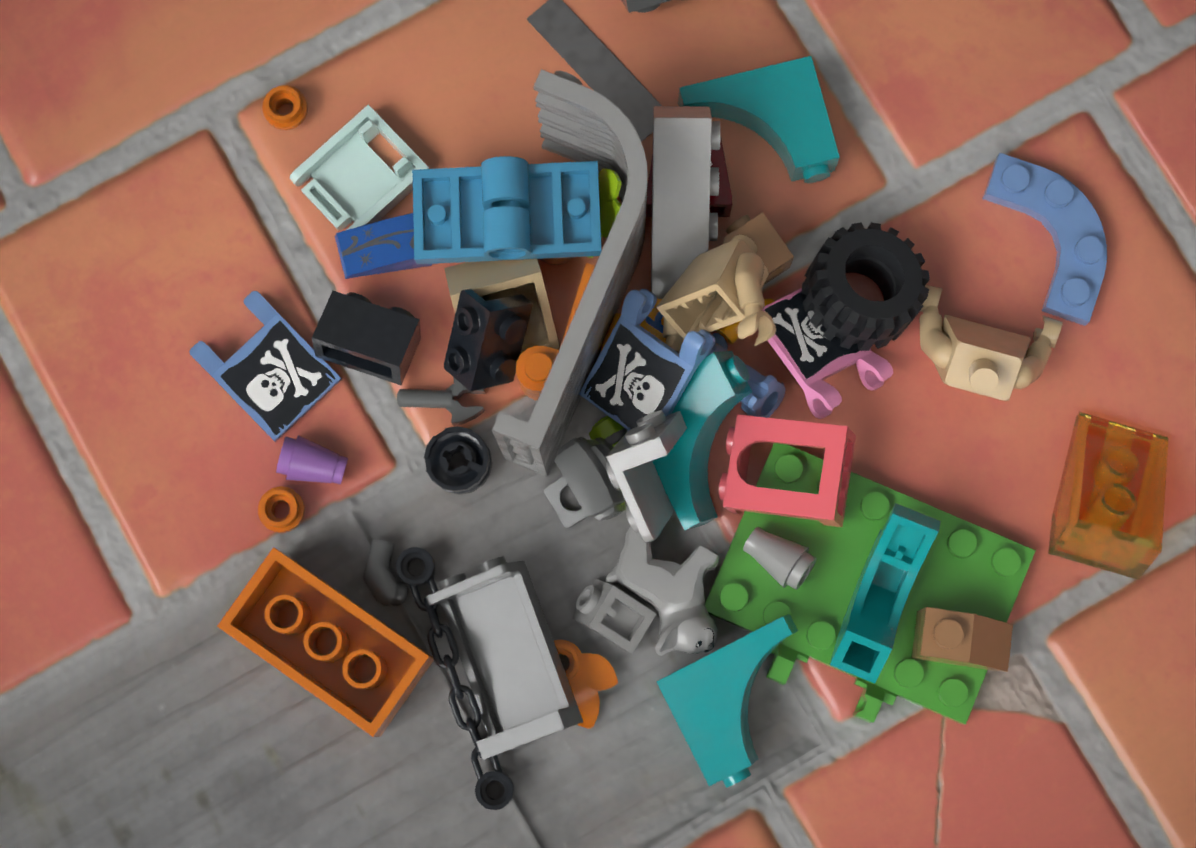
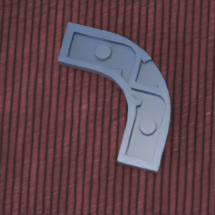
[982,153,1107,326]

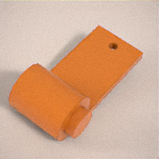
[516,263,595,401]

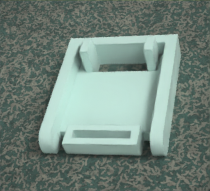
[289,105,429,231]

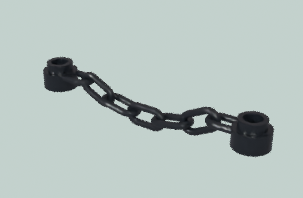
[396,547,514,810]

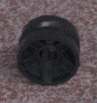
[424,426,493,495]

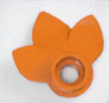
[554,640,618,729]

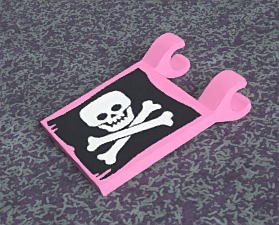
[762,288,893,419]

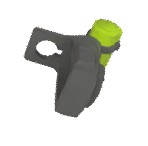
[544,416,628,528]

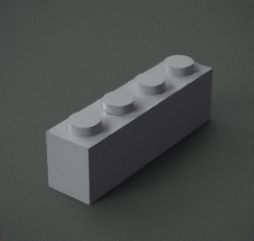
[651,106,720,299]

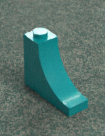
[678,56,840,183]
[652,351,753,531]
[656,614,798,788]

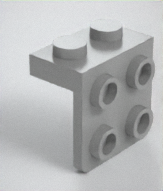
[606,410,687,543]

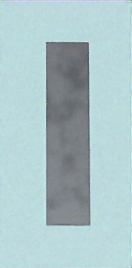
[526,0,662,142]

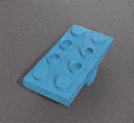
[412,156,602,264]

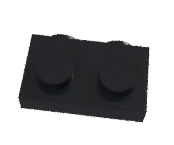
[444,289,533,392]

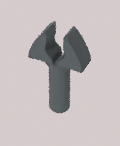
[397,378,486,426]

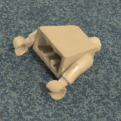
[656,235,776,354]
[919,285,1063,401]

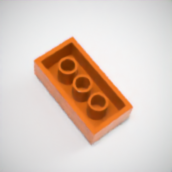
[217,547,434,737]

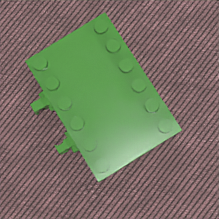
[705,443,1036,725]

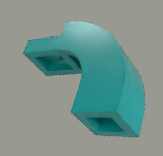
[830,503,941,684]

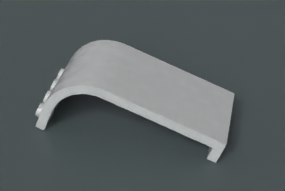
[492,69,648,476]

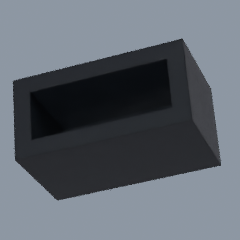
[312,290,421,385]

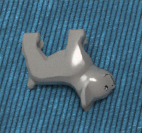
[606,526,719,656]

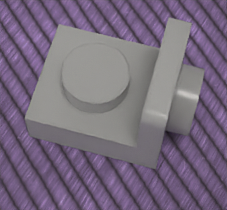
[573,579,656,654]

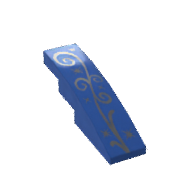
[335,213,433,279]

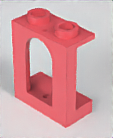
[719,414,856,528]

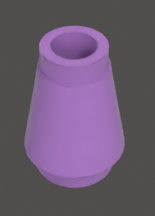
[276,435,348,485]

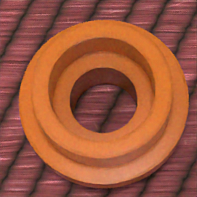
[262,85,308,130]
[258,486,305,533]

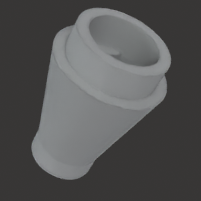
[743,527,817,590]

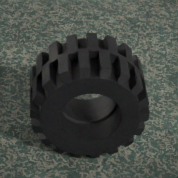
[801,222,930,351]

